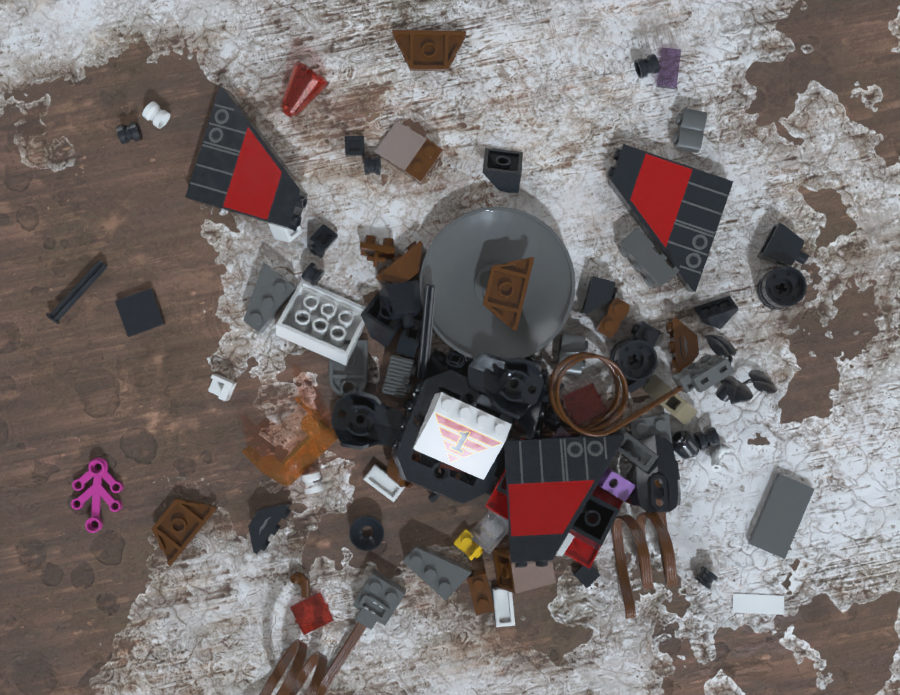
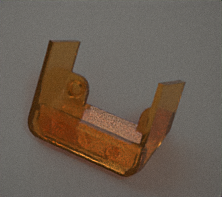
[241,395,336,486]

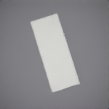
[732,593,784,615]

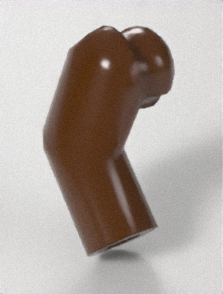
[290,572,311,598]

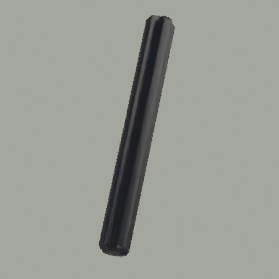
[417,284,436,380]

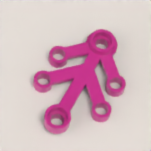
[71,457,124,533]

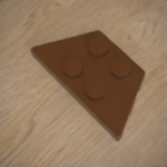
[392,30,466,71]
[482,257,535,331]
[152,498,218,566]

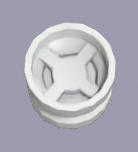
[142,101,170,129]
[301,471,324,494]

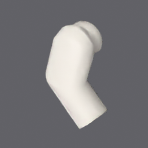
[710,444,729,471]

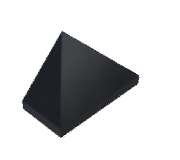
[694,296,738,329]

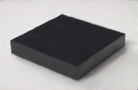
[115,288,166,337]

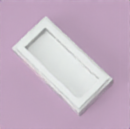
[363,464,405,502]
[492,587,515,627]

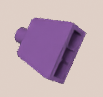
[598,468,636,502]

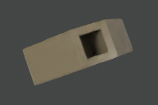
[642,374,698,426]

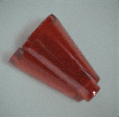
[280,61,329,118]

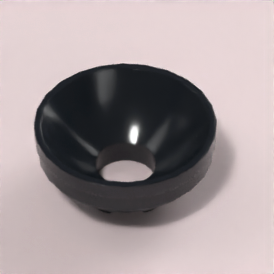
[349,515,384,551]

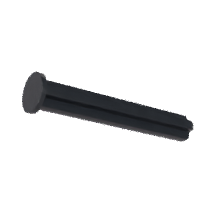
[46,260,108,324]

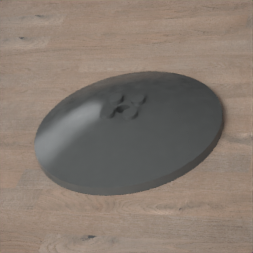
[420,207,576,359]

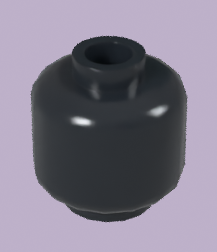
[672,430,700,459]

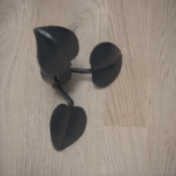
[704,335,778,404]

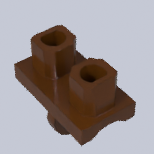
[360,235,395,268]

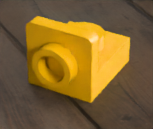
[454,528,484,561]

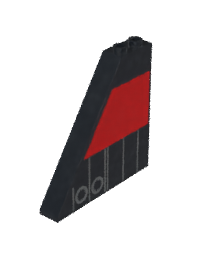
[185,87,308,231]
[607,144,734,292]
[504,435,624,568]

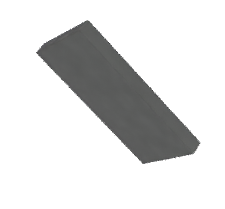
[748,473,814,559]

